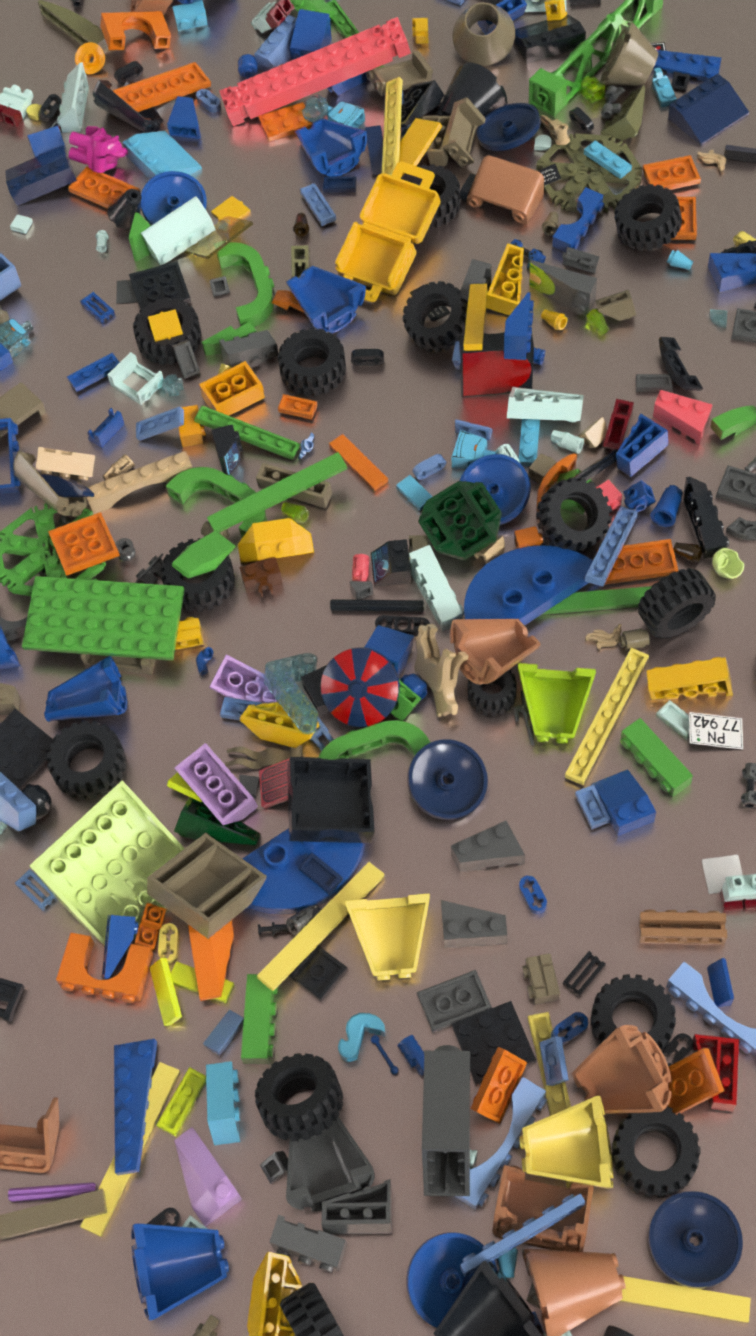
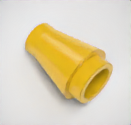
[541,309,567,330]

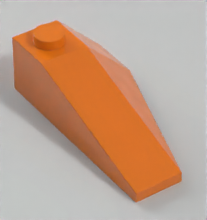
[188,920,234,1001]

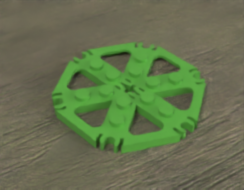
[0,503,106,596]

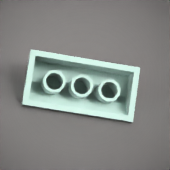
[57,62,89,133]
[141,196,215,266]

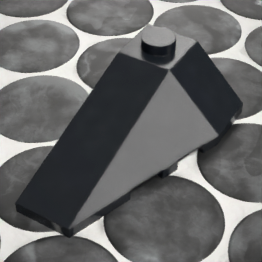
[401,80,445,127]

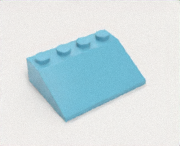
[123,131,202,180]

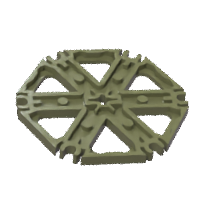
[536,133,642,214]

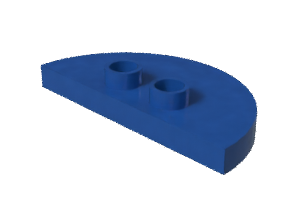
[464,546,593,626]
[242,828,365,915]

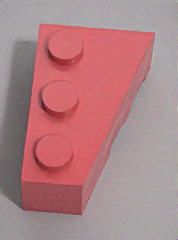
[653,390,712,445]

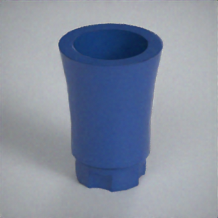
[650,485,683,527]

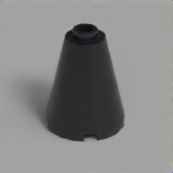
[107,189,142,229]

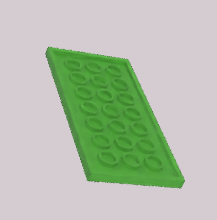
[22,576,184,661]

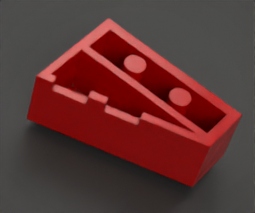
[692,1034,739,1112]

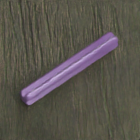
[8,1182,97,1202]

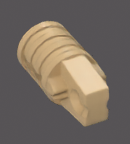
[102,454,135,480]

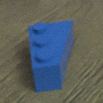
[708,253,756,292]
[616,413,668,477]

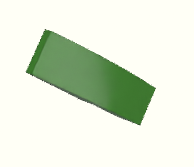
[202,322,257,355]
[710,405,756,440]

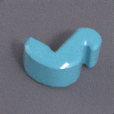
[338,1013,386,1062]

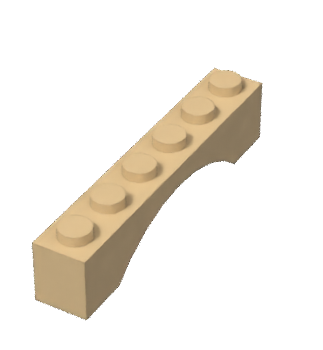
[86,451,192,514]

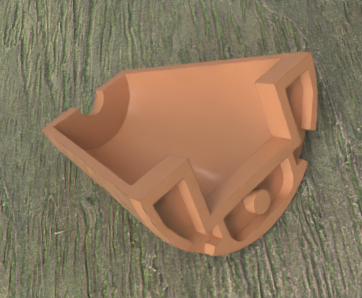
[450,619,541,685]
[571,1025,672,1114]
[522,1248,626,1336]

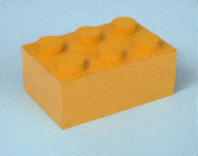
[199,361,265,416]

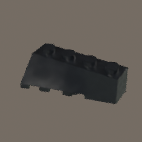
[682,477,729,559]

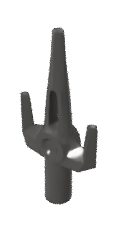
[514,690,534,746]

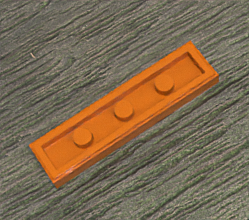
[329,434,388,492]

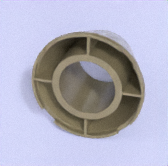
[452,2,515,66]
[600,21,658,86]

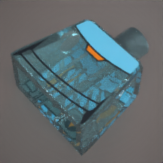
[0,319,34,359]

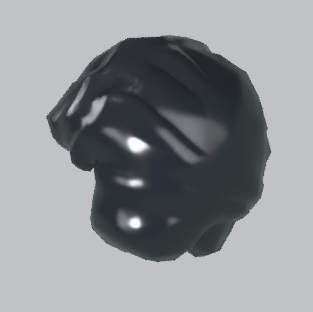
[22,784,52,820]

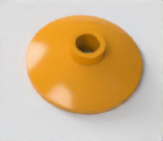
[75,42,105,75]

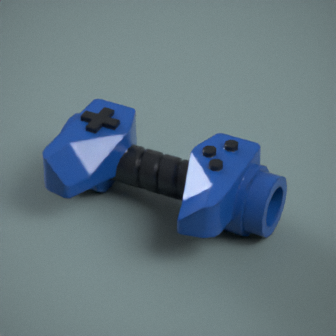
[510,239,546,269]

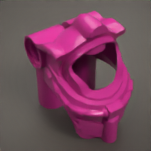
[68,126,128,173]

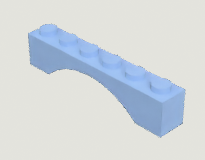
[666,962,756,1058]
[454,1077,547,1211]

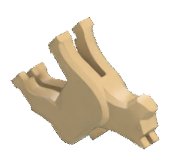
[414,624,469,717]

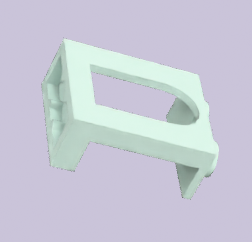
[107,352,165,405]

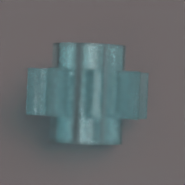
[162,374,184,396]

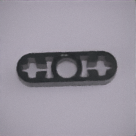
[375,615,430,637]

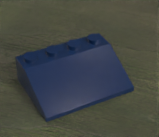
[668,73,749,146]
[5,145,77,206]

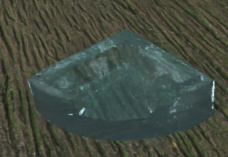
[709,309,728,328]

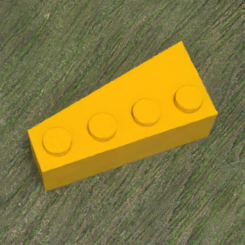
[646,657,733,700]

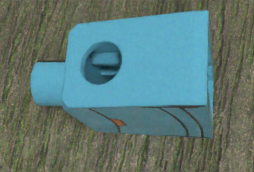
[325,102,365,128]
[451,430,496,469]

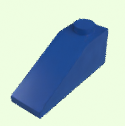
[101,915,138,979]

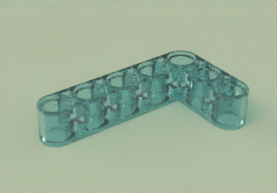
[264,653,318,734]

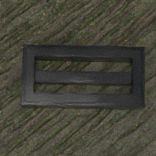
[563,951,606,998]

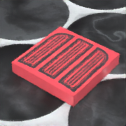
[259,758,290,809]

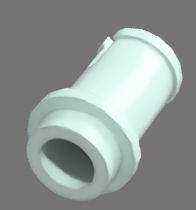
[95,230,109,253]

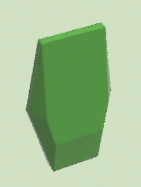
[172,531,235,578]

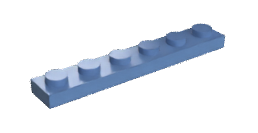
[585,506,638,587]
[460,1194,585,1277]

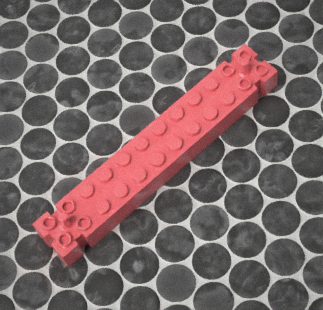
[219,17,411,127]

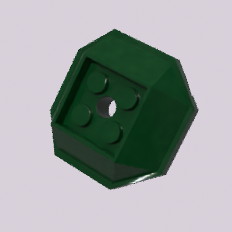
[418,481,502,560]

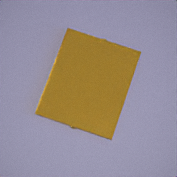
[183,216,253,259]

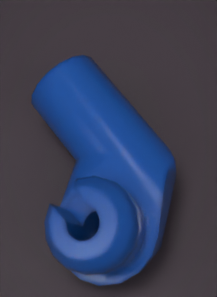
[196,647,214,675]

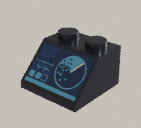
[212,424,243,475]
[371,539,411,587]

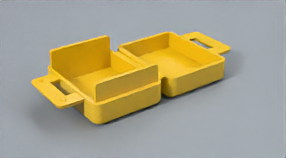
[335,161,441,302]

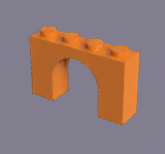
[100,11,171,50]
[56,933,154,1003]

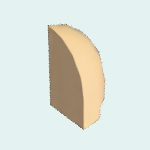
[578,417,607,448]
[474,535,505,566]

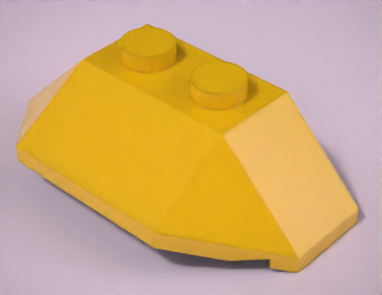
[238,518,314,563]
[240,702,319,748]
[247,1252,302,1336]

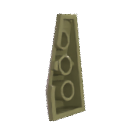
[600,85,645,140]

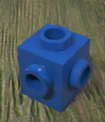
[623,480,656,513]

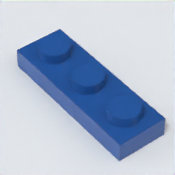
[67,353,120,392]

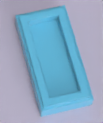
[396,475,433,511]

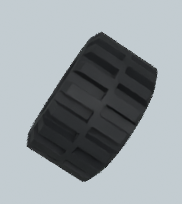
[467,669,517,716]

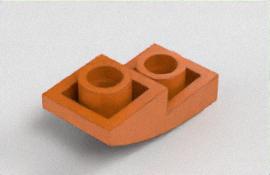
[272,290,305,313]
[133,903,166,951]

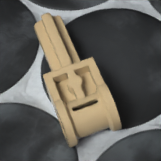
[541,115,570,145]

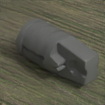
[286,904,322,935]

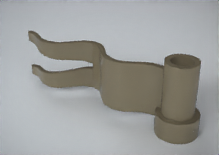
[225,746,303,770]

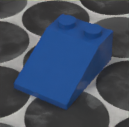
[591,769,656,837]

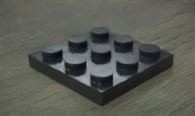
[129,261,191,310]
[0,709,54,790]
[451,1001,536,1086]

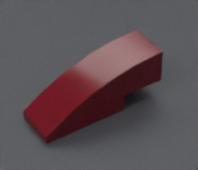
[603,399,634,450]

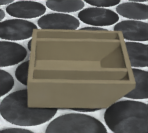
[147,833,267,939]

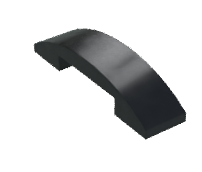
[659,337,703,391]

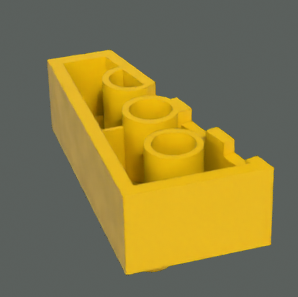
[486,243,524,316]

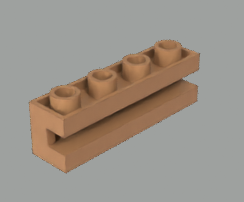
[639,909,727,945]

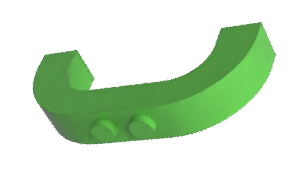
[215,242,274,327]
[166,467,267,538]
[318,720,431,760]

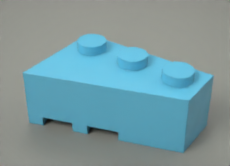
[206,1061,241,1145]

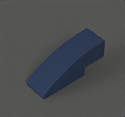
[365,125,383,177]
[40,474,94,497]

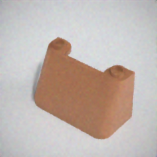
[467,155,544,225]
[492,1165,594,1252]

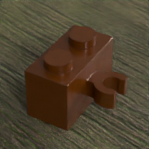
[239,557,283,597]

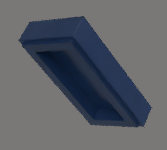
[323,176,357,193]
[298,853,343,895]

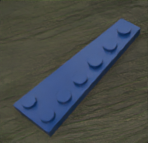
[653,50,721,82]
[114,1039,157,1175]

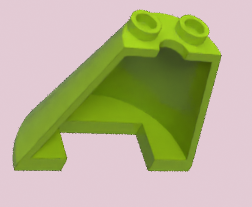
[517,663,596,744]

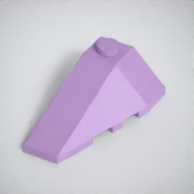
[209,654,295,705]
[174,1127,242,1227]

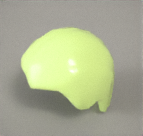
[712,548,744,579]

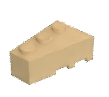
[36,447,96,480]

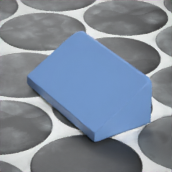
[455,419,493,440]
[203,1010,244,1057]

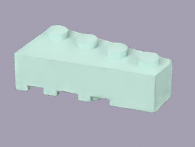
[409,545,464,632]

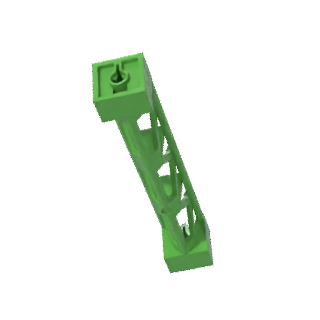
[528,0,663,117]

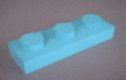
[584,140,632,179]
[518,419,540,466]

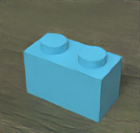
[172,1,208,31]

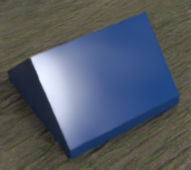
[27,126,67,157]

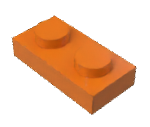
[278,394,317,420]

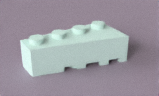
[507,387,584,422]

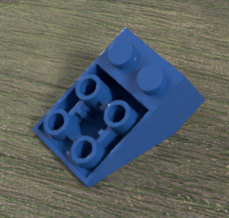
[504,292,534,360]

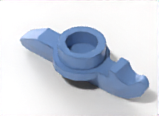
[298,432,314,459]

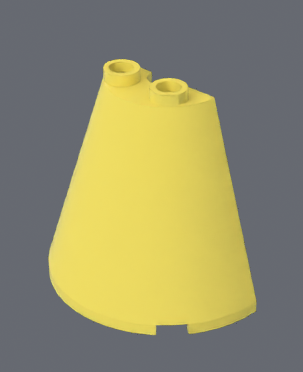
[345,894,430,981]
[519,1096,614,1189]

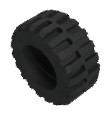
[401,164,460,229]
[614,184,682,251]
[402,281,468,352]
[133,298,202,365]
[278,328,346,396]
[536,477,612,552]
[161,538,235,612]
[638,568,716,639]
[46,721,126,800]
[591,974,676,1050]
[255,1053,343,1141]
[612,1107,701,1198]
[280,1283,344,1336]

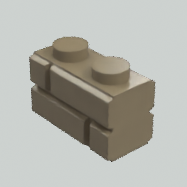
[522,953,560,1005]

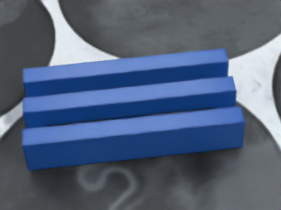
[80,292,115,323]

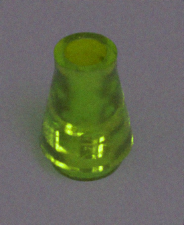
[586,308,609,335]
[282,502,309,523]

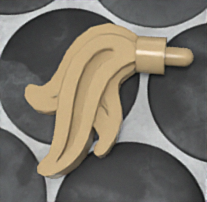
[697,150,726,172]
[585,624,622,650]

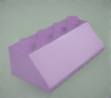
[175,743,258,825]

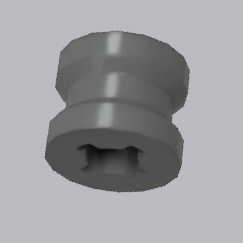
[115,538,136,561]

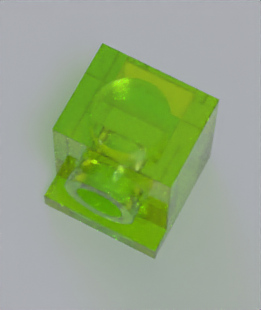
[580,76,605,103]

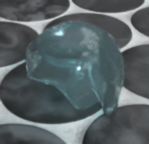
[302,95,328,122]

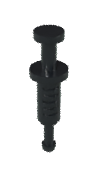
[258,922,290,936]

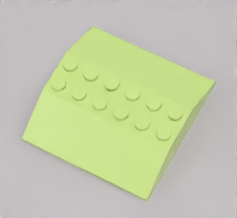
[29,781,185,946]

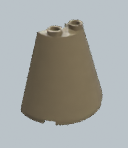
[13,451,88,517]

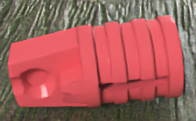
[352,554,370,581]

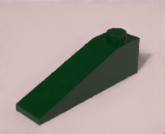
[174,797,261,845]

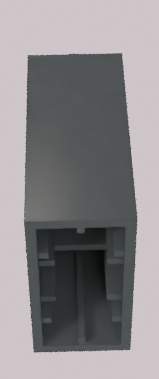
[422,1045,470,1196]

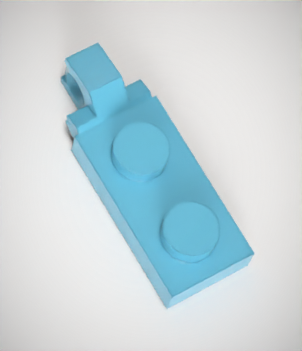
[652,68,677,107]

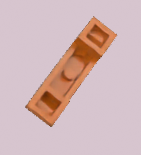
[536,453,577,513]

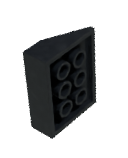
[514,14,586,64]

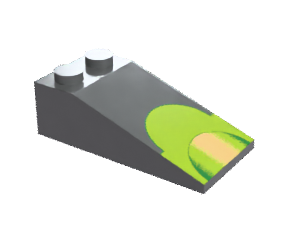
[529,260,597,316]

